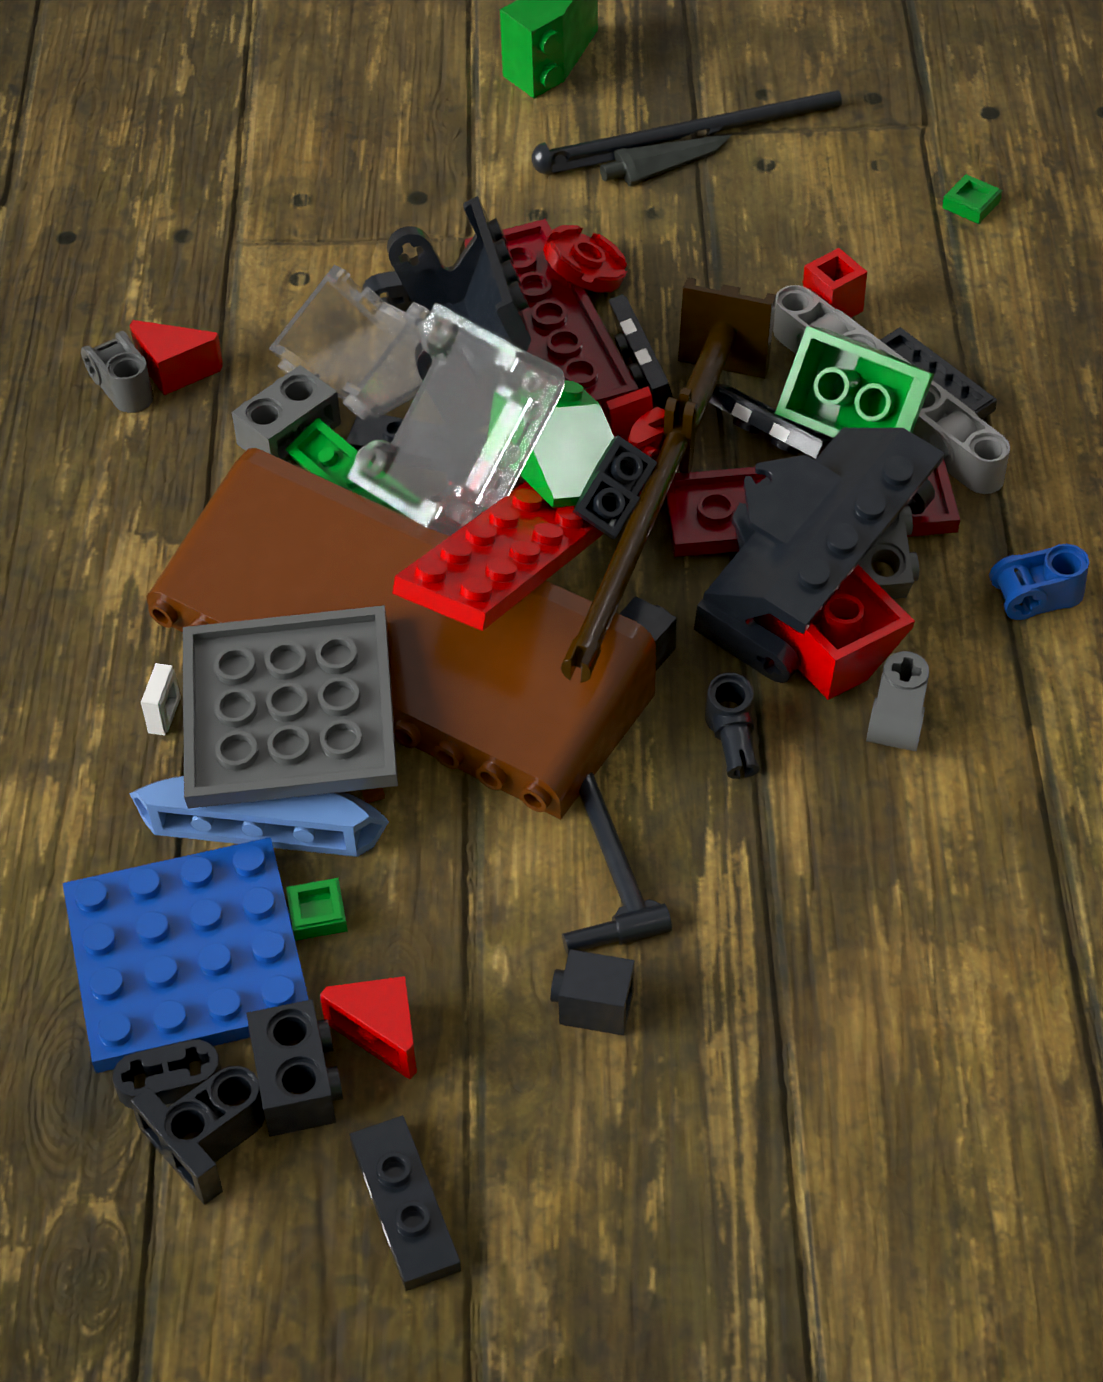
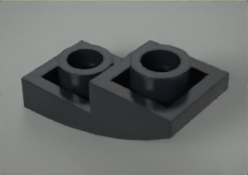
[573,435,658,539]

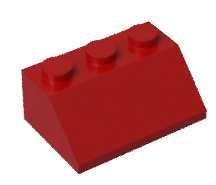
[753,565,915,700]

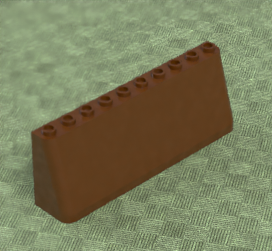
[147,448,656,820]

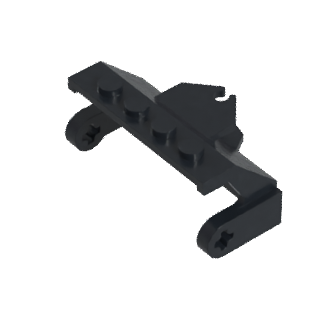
[387,196,533,439]
[694,427,945,683]

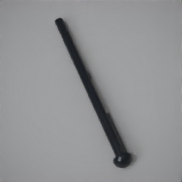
[531,90,842,175]

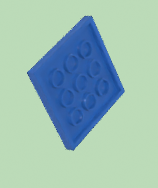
[62,837,309,1073]

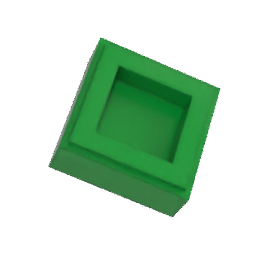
[942,174,1002,224]
[286,878,348,941]

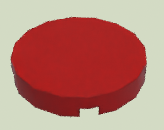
[543,225,627,292]

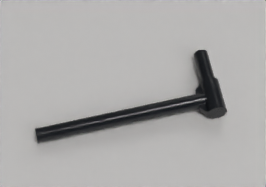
[562,772,672,954]

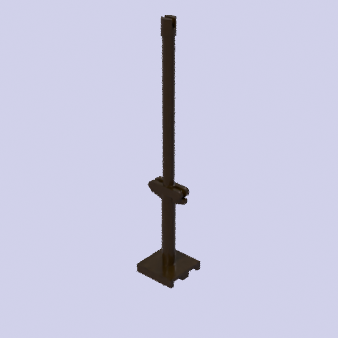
[561,277,776,683]

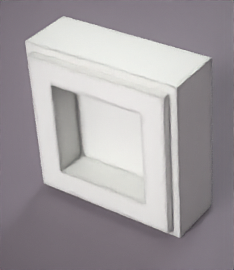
[141,663,181,735]

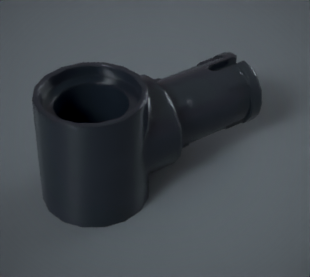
[705,673,760,779]

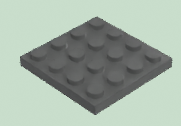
[183,605,398,809]

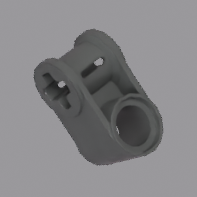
[81,331,154,413]
[866,651,929,752]

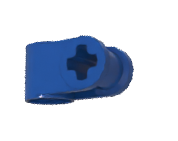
[989,544,1089,620]

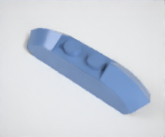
[129,776,389,857]

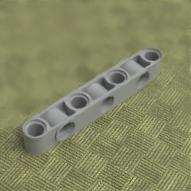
[773,285,1010,494]

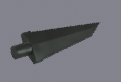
[600,134,732,186]

